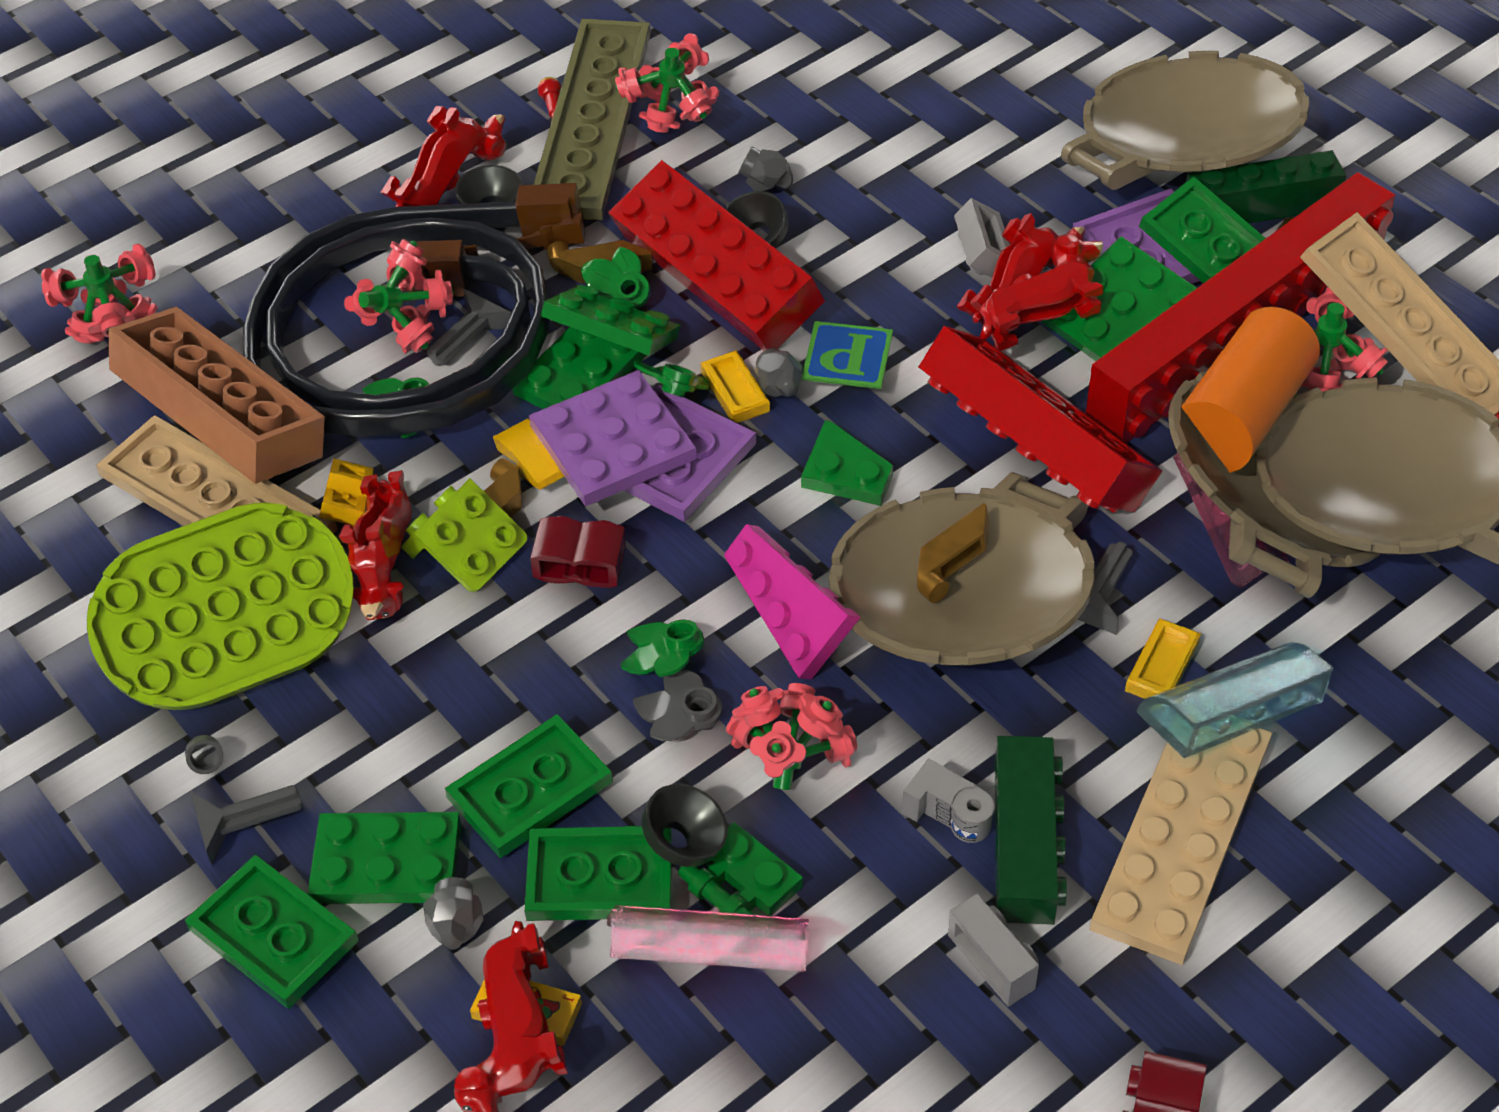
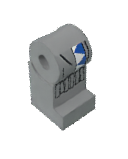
[901,758,994,843]

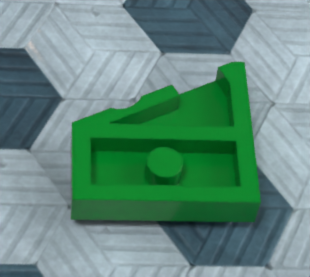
[801,420,893,506]

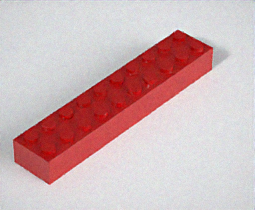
[1086,172,1396,444]

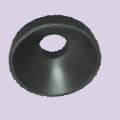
[455,165,523,204]
[725,191,789,248]
[641,784,728,867]

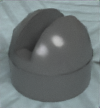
[185,735,223,774]

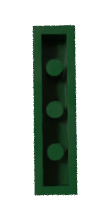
[1186,150,1346,223]
[995,736,1067,925]

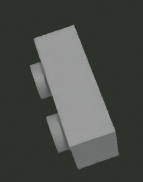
[954,198,1010,277]
[948,894,1039,1007]

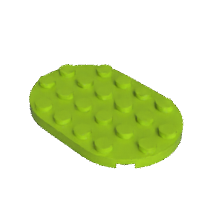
[87,503,353,710]

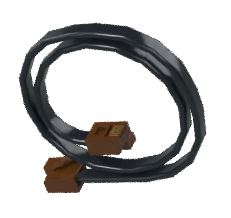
[243,183,586,437]

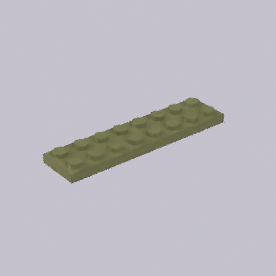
[533,19,651,220]

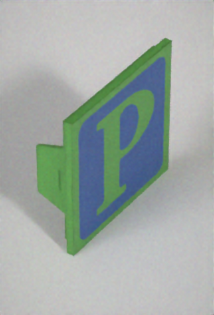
[801,321,893,389]

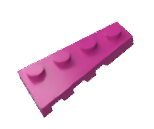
[724,524,861,680]

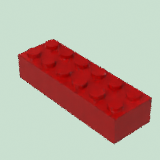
[608,160,825,351]
[918,326,1163,513]

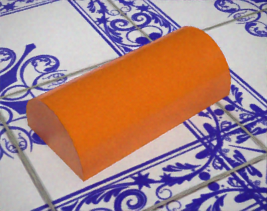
[1181,307,1320,473]

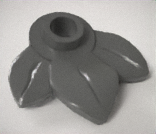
[633,669,722,741]

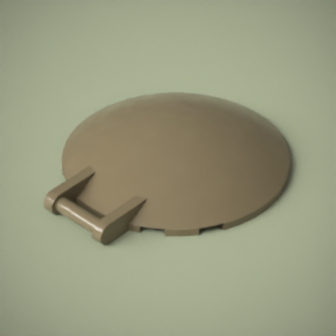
[1061,51,1309,190]
[1169,371,1381,598]
[1255,378,1499,565]
[829,472,1095,665]

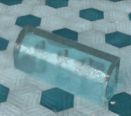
[1137,642,1333,759]

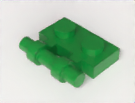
[678,822,803,933]

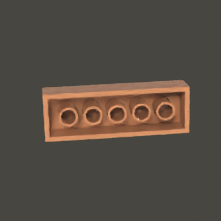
[109,307,325,484]

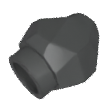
[738,147,793,191]
[754,348,803,397]
[423,877,484,950]

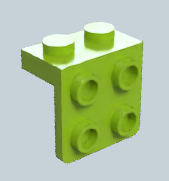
[401,478,527,592]

